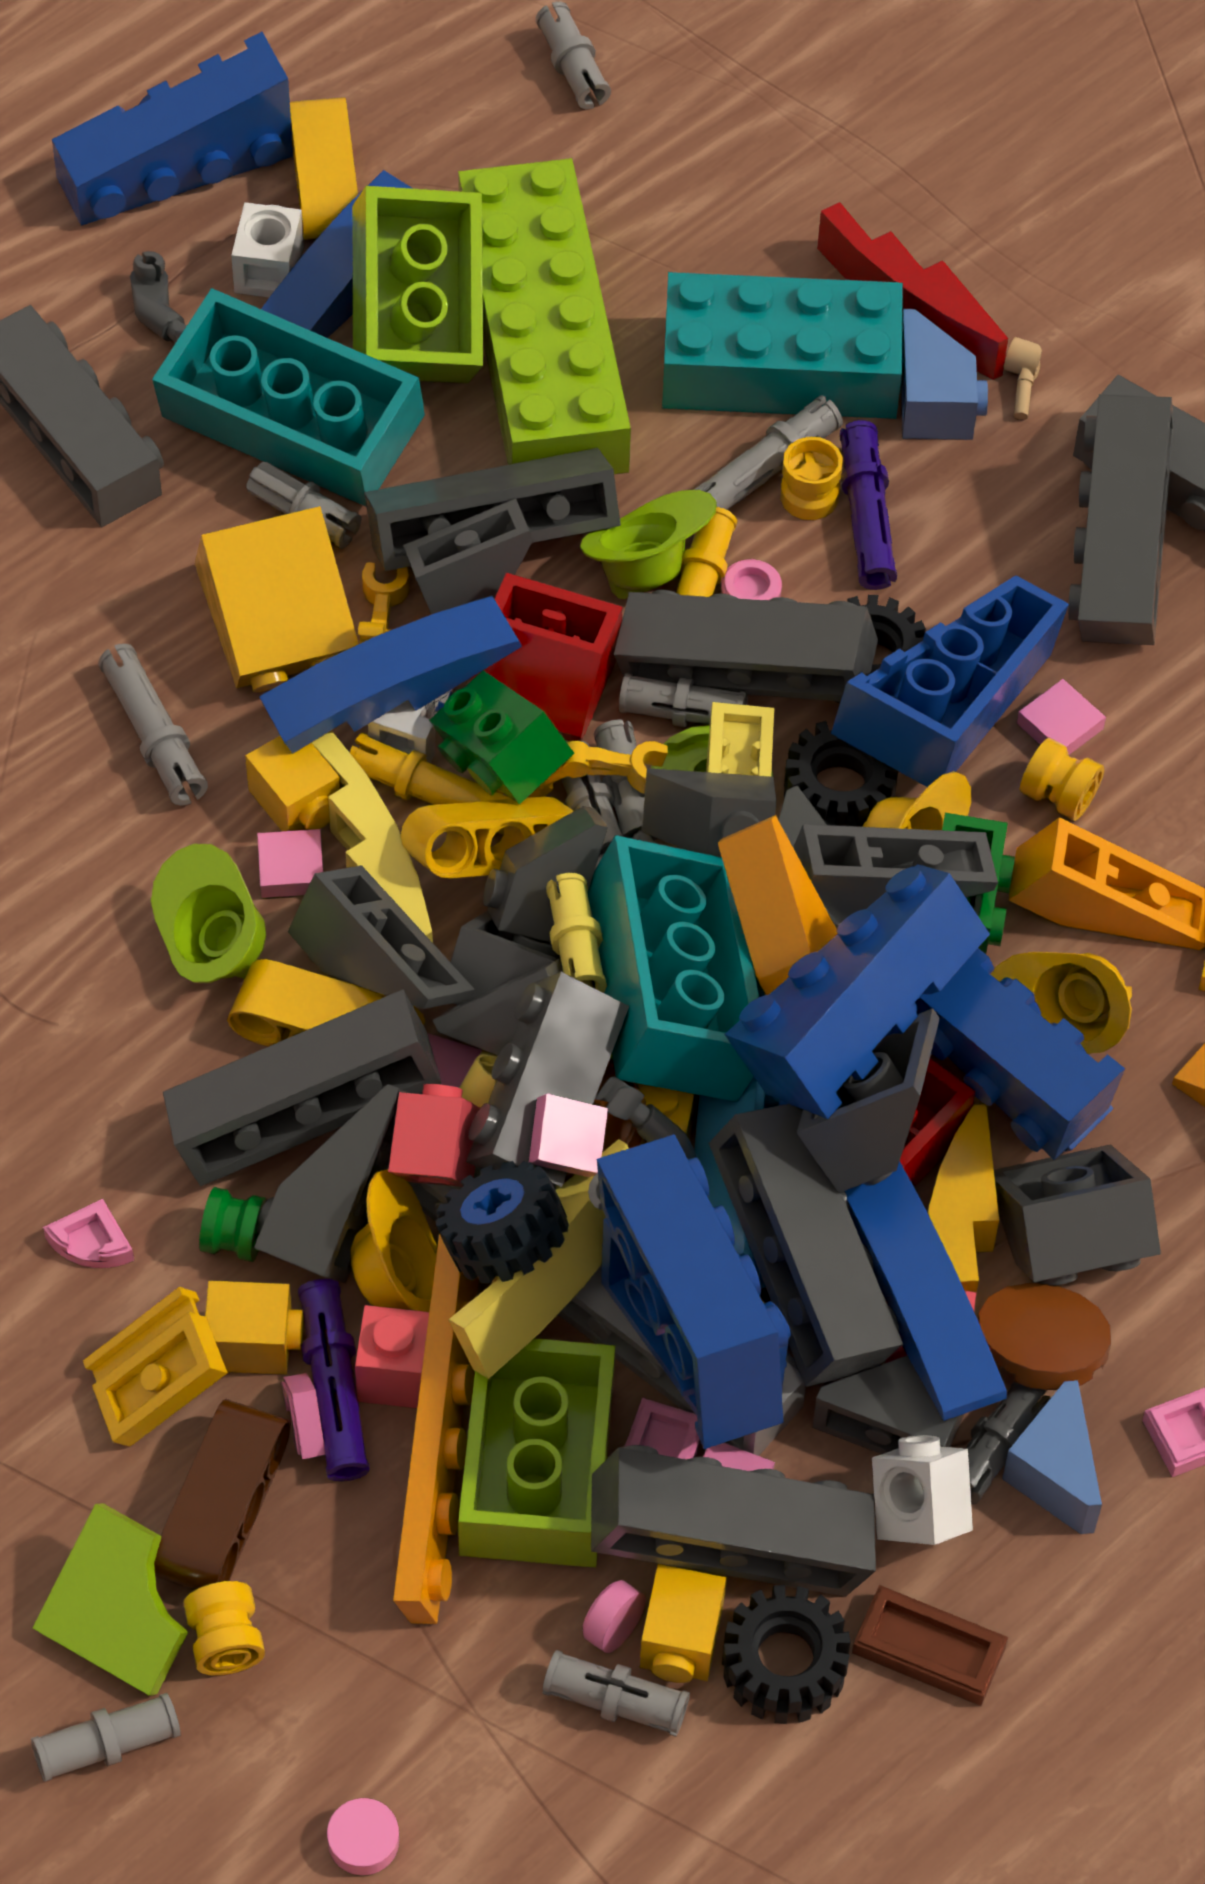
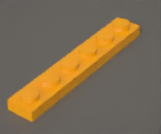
[393,1233,479,1624]

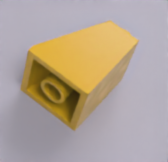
[195,506,359,692]

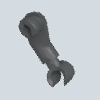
[130,251,186,343]
[595,1077,699,1159]

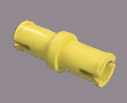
[546,873,607,993]

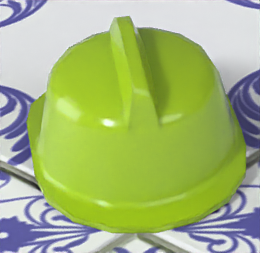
[580,490,717,599]
[151,844,266,983]

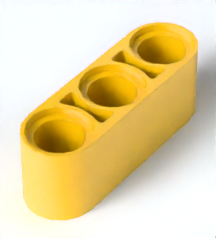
[290,97,358,240]
[401,796,574,878]
[227,959,425,1047]

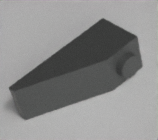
[793,824,998,925]
[288,865,475,1009]
[254,1084,408,1283]

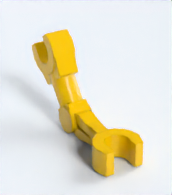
[358,562,409,643]
[497,741,668,798]

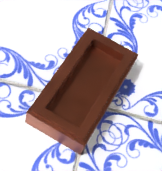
[852,1585,1009,1706]

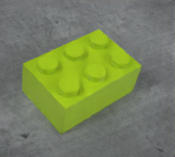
[352,186,483,383]
[458,1338,616,1568]

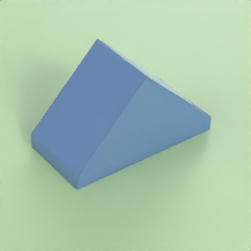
[1002,1380,1102,1534]

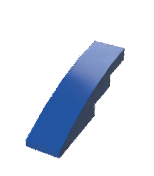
[261,170,413,338]
[259,596,522,753]
[845,1161,1007,1421]

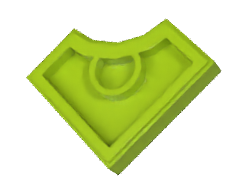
[33,1503,188,1696]

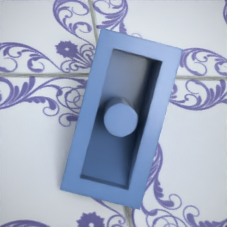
[900,309,988,440]

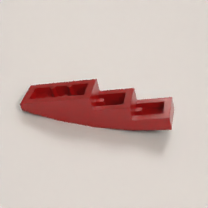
[817,202,1008,380]

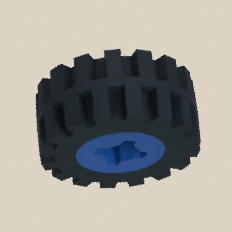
[436,1161,569,1283]

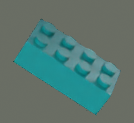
[662,272,903,419]
[152,288,425,507]
[588,835,759,1102]

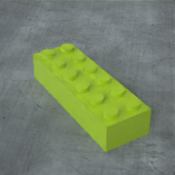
[458,158,631,474]

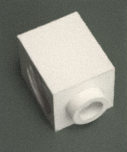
[231,202,304,297]
[872,1435,973,1545]

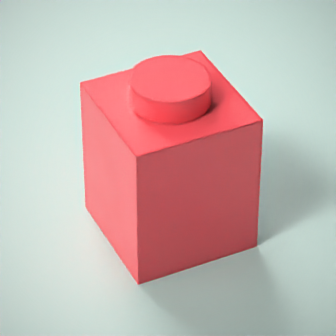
[388,1084,480,1187]
[355,1305,429,1408]

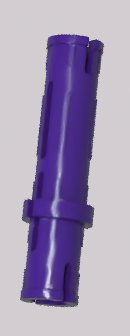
[839,420,897,590]
[298,1279,370,1482]

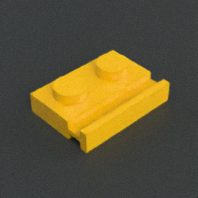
[83,1287,228,1447]

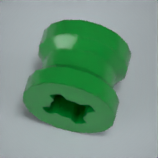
[199,1187,267,1262]

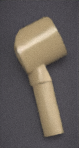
[1004,337,1042,420]

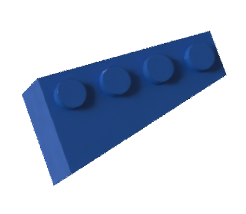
[52,32,293,226]
[831,575,1069,787]
[724,864,990,1119]
[915,948,1125,1160]
[596,1134,788,1449]

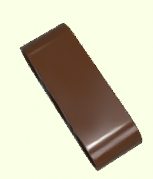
[154,1399,291,1590]

